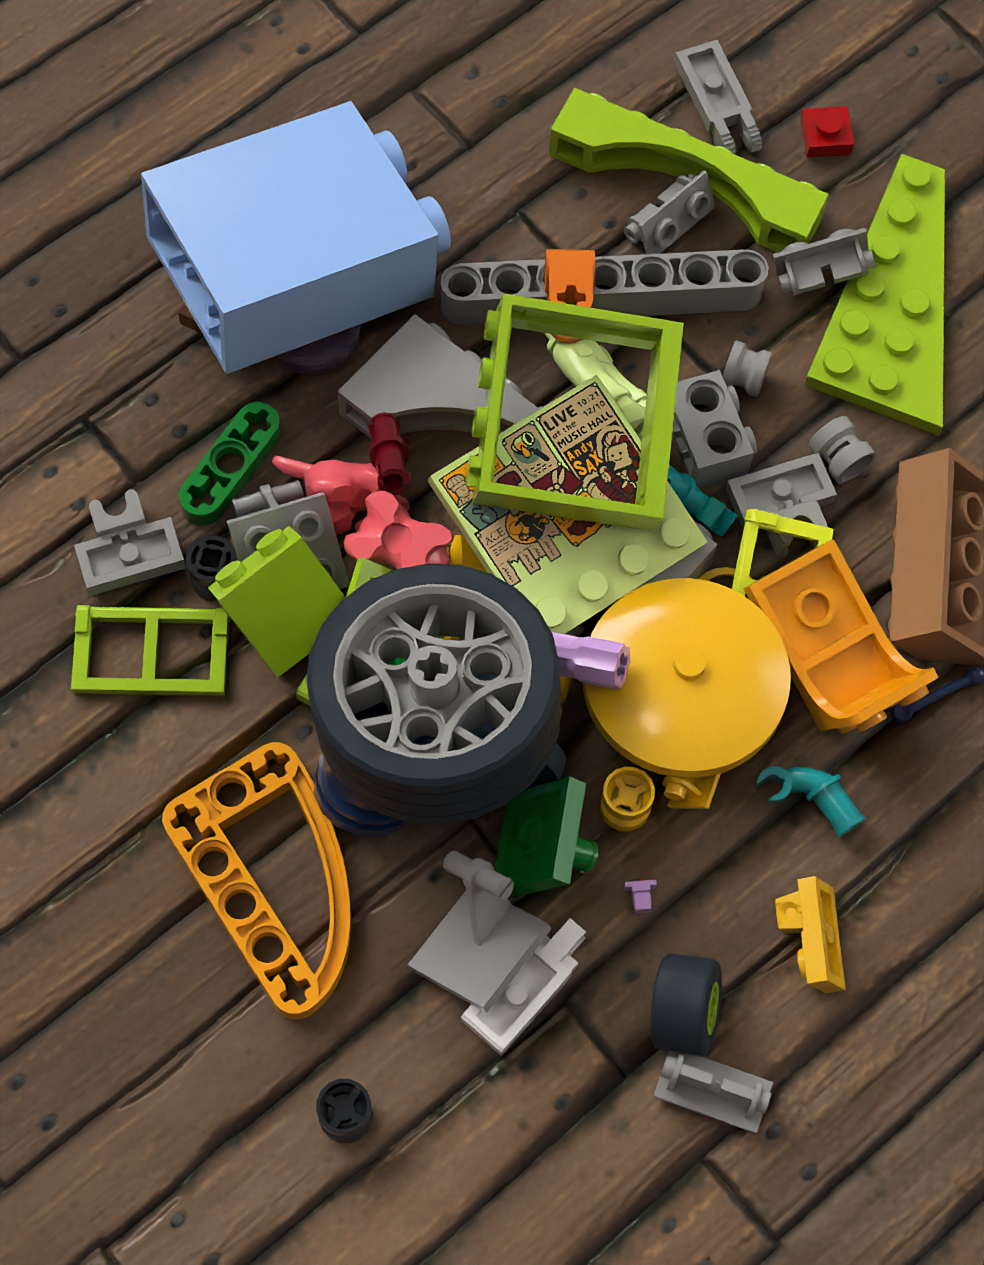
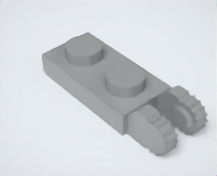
[674,40,763,155]

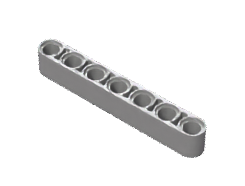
[440,250,769,325]

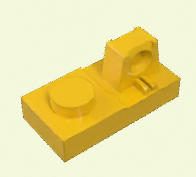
[775,876,846,993]

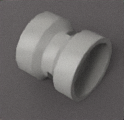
[808,416,877,484]

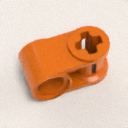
[545,249,595,343]

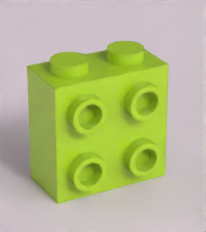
[208,526,346,678]

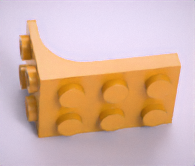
[743,539,939,734]

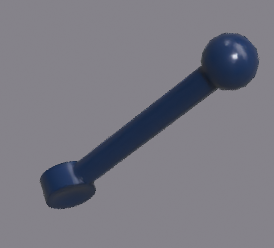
[891,665,984,724]

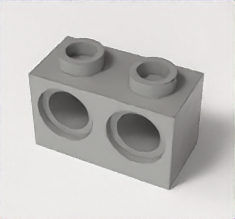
[672,370,757,489]

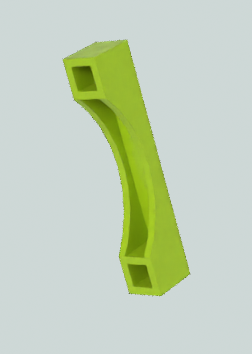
[549,87,829,253]

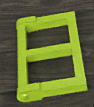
[71,605,231,696]

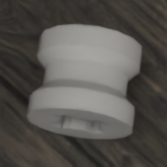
[723,340,773,398]

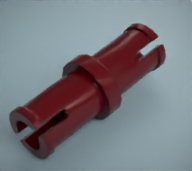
[368,412,410,495]

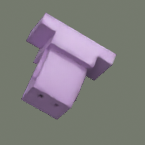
[624,878,657,914]

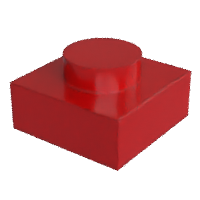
[800,106,854,158]

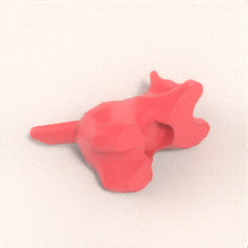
[272,456,411,534]
[344,491,453,569]

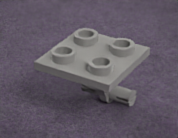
[227,479,350,589]
[408,851,551,1013]

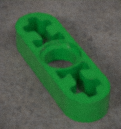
[179,402,281,526]

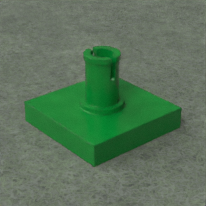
[495,776,598,898]

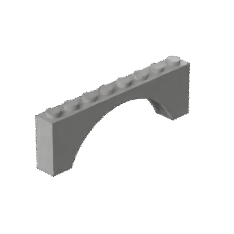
[338,314,717,618]

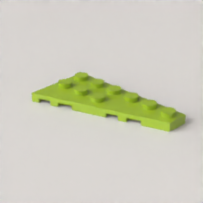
[804,154,945,436]

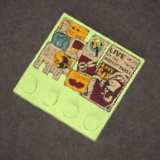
[427,374,708,634]

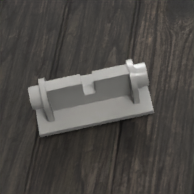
[624,170,716,254]
[773,227,875,296]
[653,1051,773,1134]

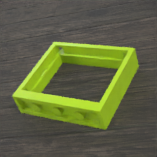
[466,293,684,531]

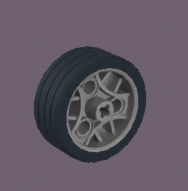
[306,563,561,825]

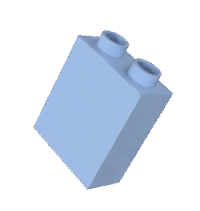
[141,101,451,374]

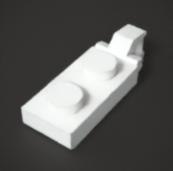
[461,918,586,1056]

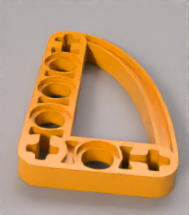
[162,742,351,1020]

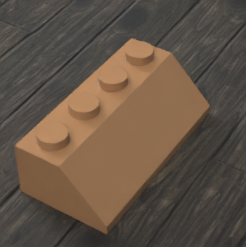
[888,448,984,667]

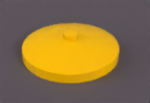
[583,578,791,778]

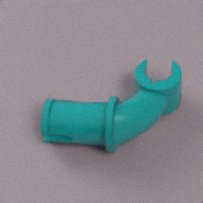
[667,465,738,537]
[755,766,866,838]

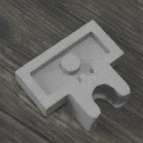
[725,452,837,558]
[74,489,186,596]

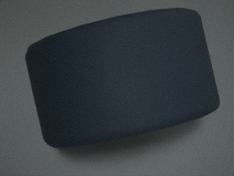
[650,953,722,1056]

